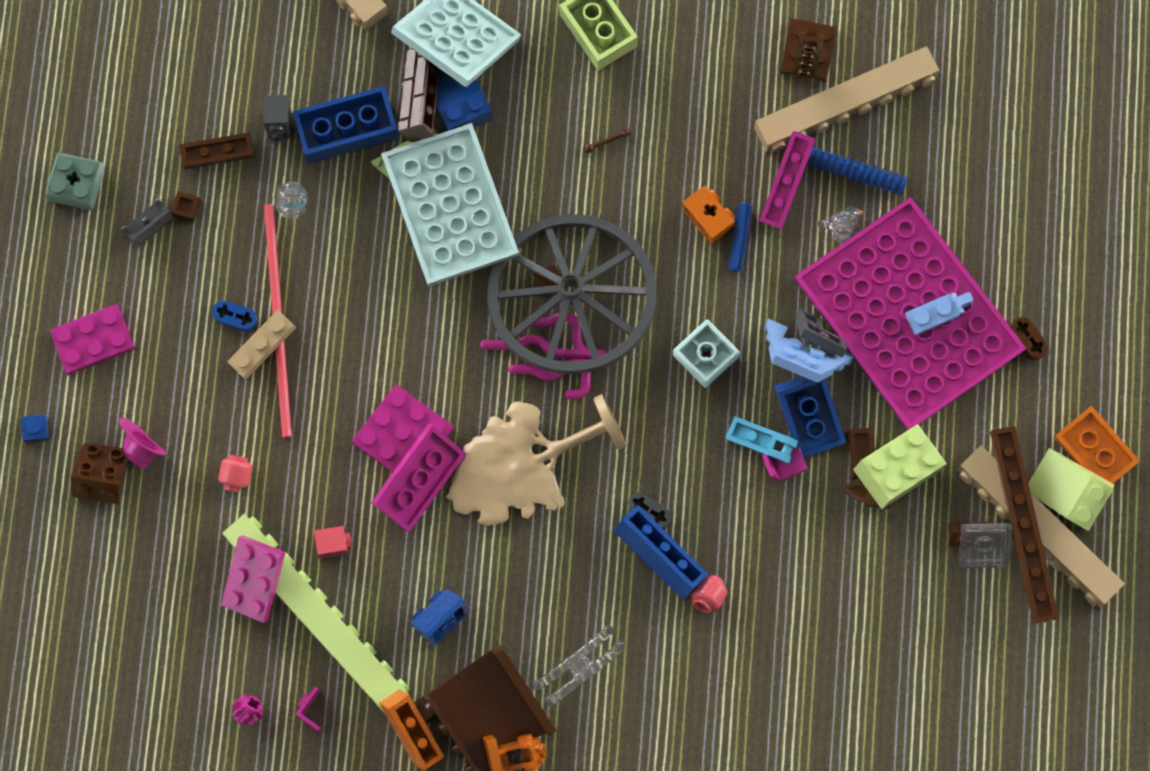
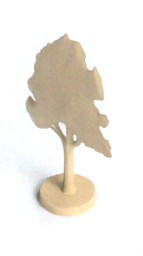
[446,394,627,526]

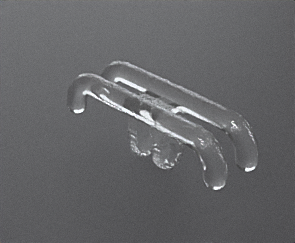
[532,625,625,706]

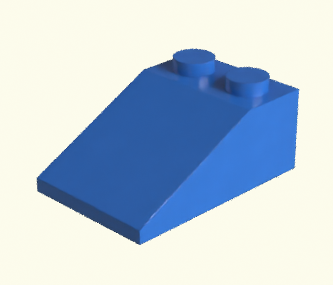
[436,69,492,131]
[773,376,846,458]
[411,589,468,648]

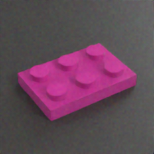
[50,304,135,376]
[221,535,286,623]

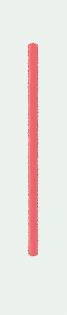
[264,204,292,439]

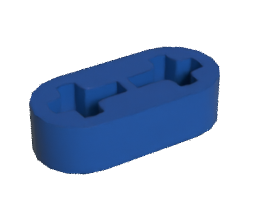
[212,301,258,332]

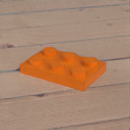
[1053,406,1140,484]

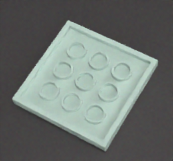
[391,0,521,87]

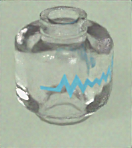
[276,181,308,219]

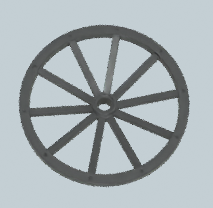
[487,214,656,374]

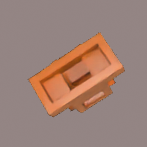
[482,734,547,771]

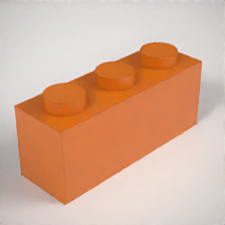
[379,689,444,771]

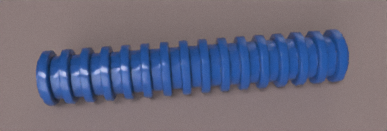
[806,146,908,196]

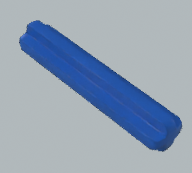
[728,203,752,272]

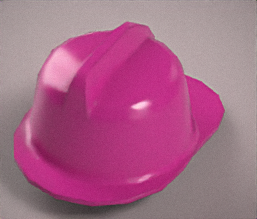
[119,417,166,469]

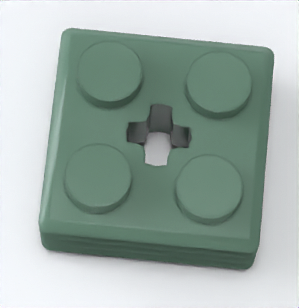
[45,152,105,210]

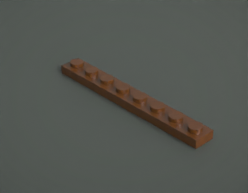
[990,426,1059,624]

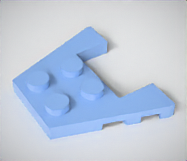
[764,319,854,383]

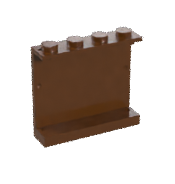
[424,645,557,771]

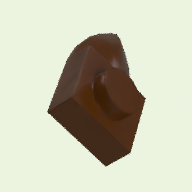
[842,480,890,509]

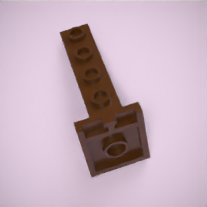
[780,18,837,82]

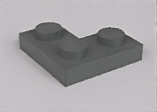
[795,308,847,357]

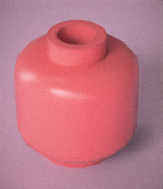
[218,455,252,492]
[691,575,727,613]

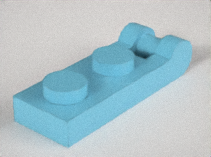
[725,416,798,464]

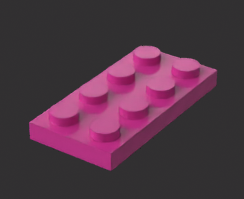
[371,424,466,532]

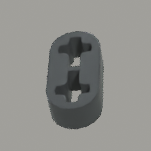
[628,493,671,529]

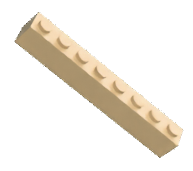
[754,46,940,153]
[958,445,1125,608]

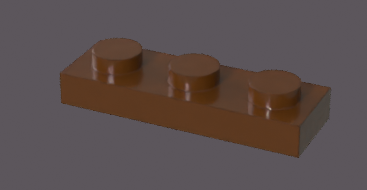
[179,132,254,170]

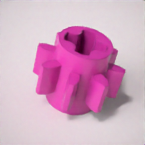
[232,694,264,727]

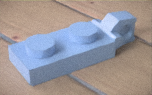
[905,292,974,336]

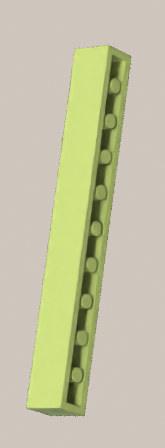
[222,514,410,714]

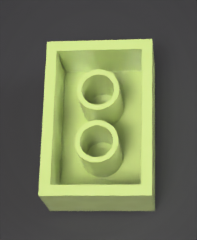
[559,0,638,71]
[853,424,947,509]

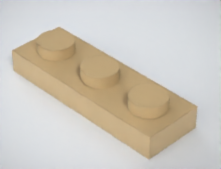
[227,310,297,379]

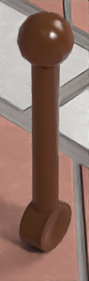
[584,128,631,153]

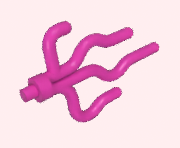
[480,312,615,399]

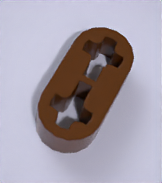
[1011,317,1048,360]

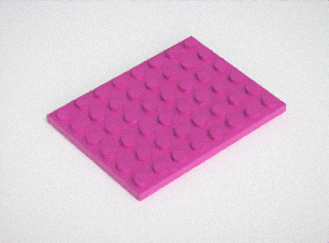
[794,197,1027,431]

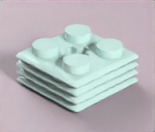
[673,320,740,388]

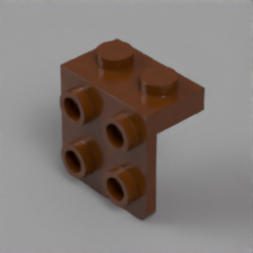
[71,443,129,505]

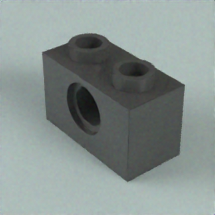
[263,95,292,141]

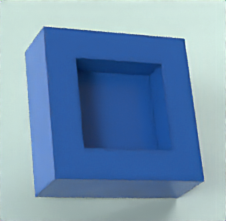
[21,414,49,443]

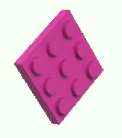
[351,384,454,473]

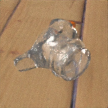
[818,206,863,242]

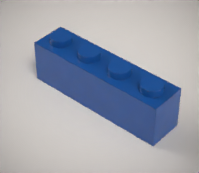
[614,505,708,600]

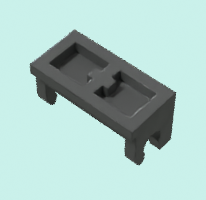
[120,198,174,249]

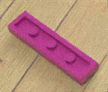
[759,131,816,229]

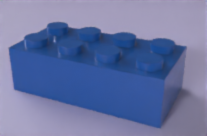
[293,86,399,164]

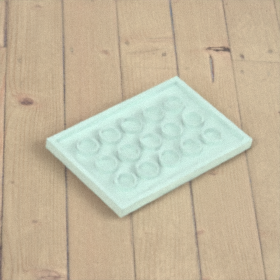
[381,123,519,286]

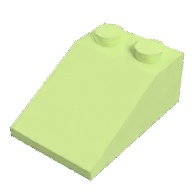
[1028,448,1114,531]

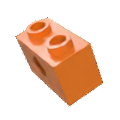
[681,185,735,245]

